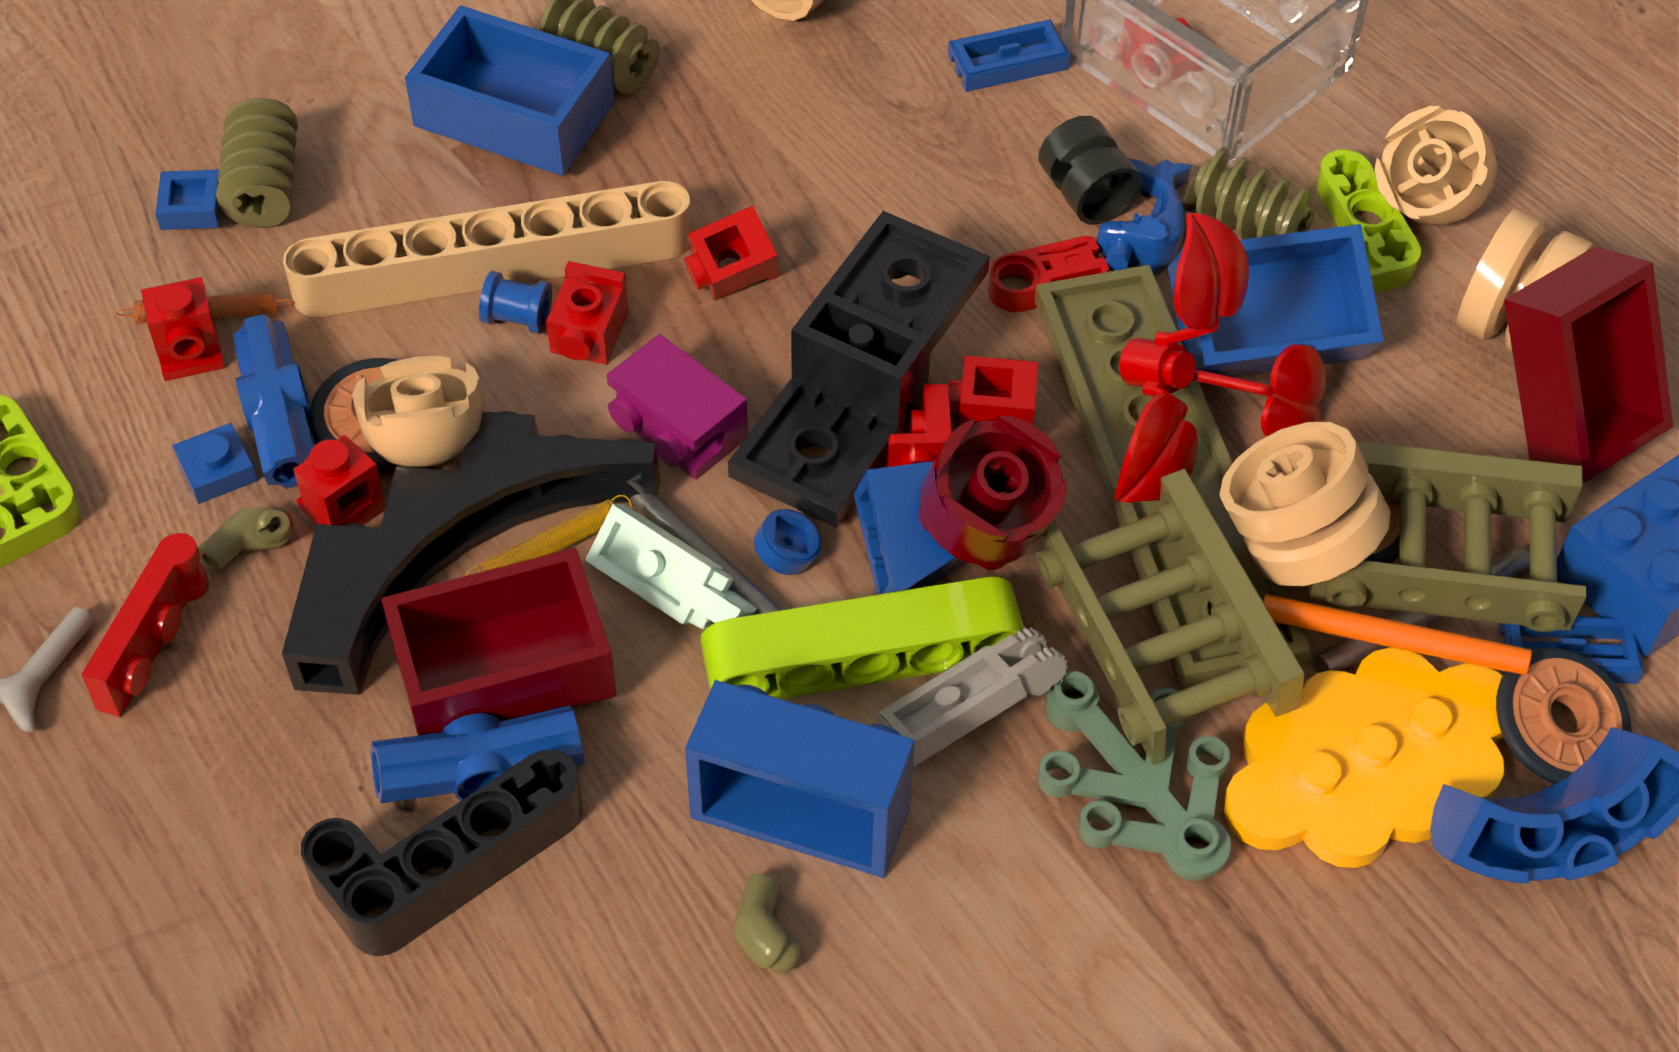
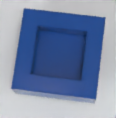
[156,169,221,230]
[172,423,257,504]

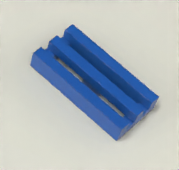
[948,19,1070,92]
[1499,616,1643,684]

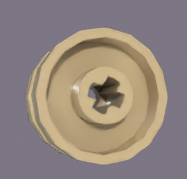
[1456,208,1596,353]
[1219,422,1391,587]

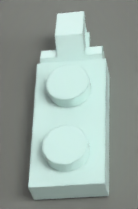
[585,504,758,630]

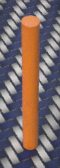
[1263,594,1532,676]

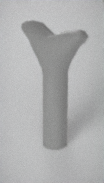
[0,607,95,733]

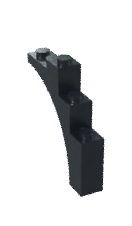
[282,411,661,695]

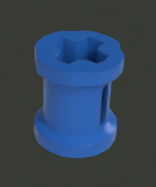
[479,271,552,334]

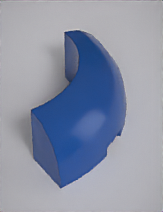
[1430,727,1679,884]

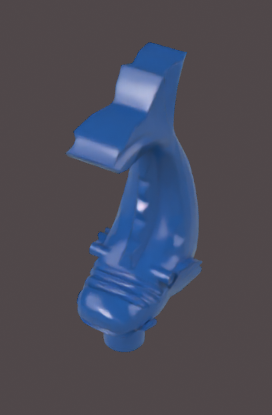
[1097,158,1192,274]

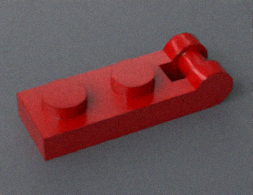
[81,533,209,718]

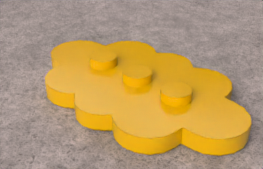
[1223,647,1504,868]

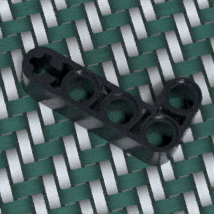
[301,749,583,956]

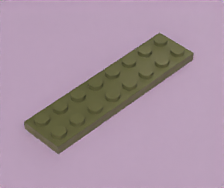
[1035,265,1311,690]

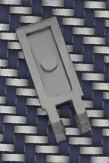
[878,627,1069,767]

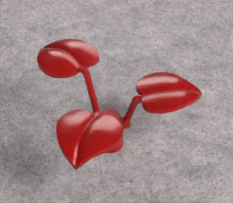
[1113,213,1326,503]

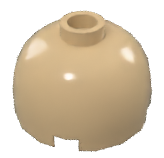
[1375,106,1498,226]
[352,356,483,468]

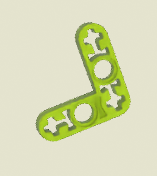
[1316,149,1421,293]
[0,395,81,568]

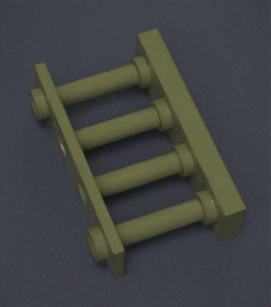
[1308,441,1586,632]
[1036,469,1304,765]

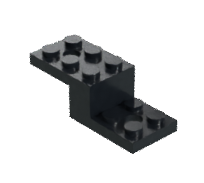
[728,211,990,528]

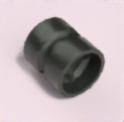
[1038,115,1142,225]

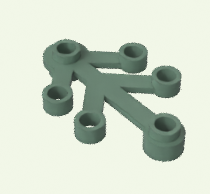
[1038,671,1231,881]

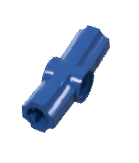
[233,314,315,489]
[370,705,585,803]

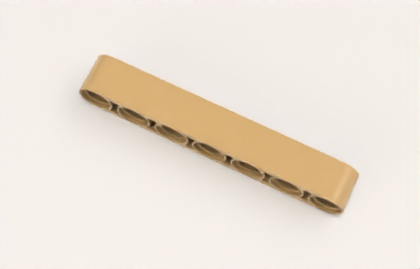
[283,181,691,317]

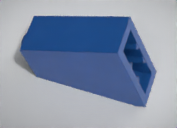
[854,461,967,595]

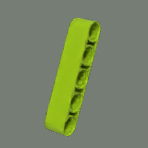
[700,577,1024,699]

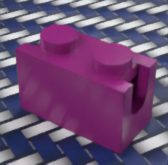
[606,333,748,480]

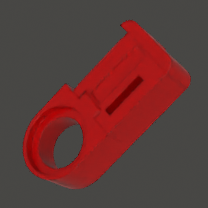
[988,235,1109,312]

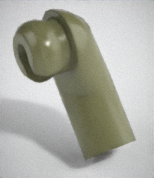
[198,507,293,572]
[733,874,801,974]

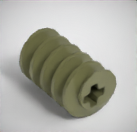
[539,0,661,95]
[216,97,298,228]
[1183,147,1314,239]

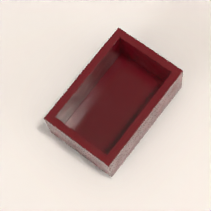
[1504,246,1674,482]
[381,547,617,736]

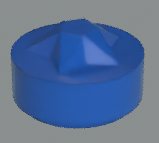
[754,509,821,575]

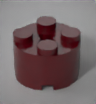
[918,416,1067,570]

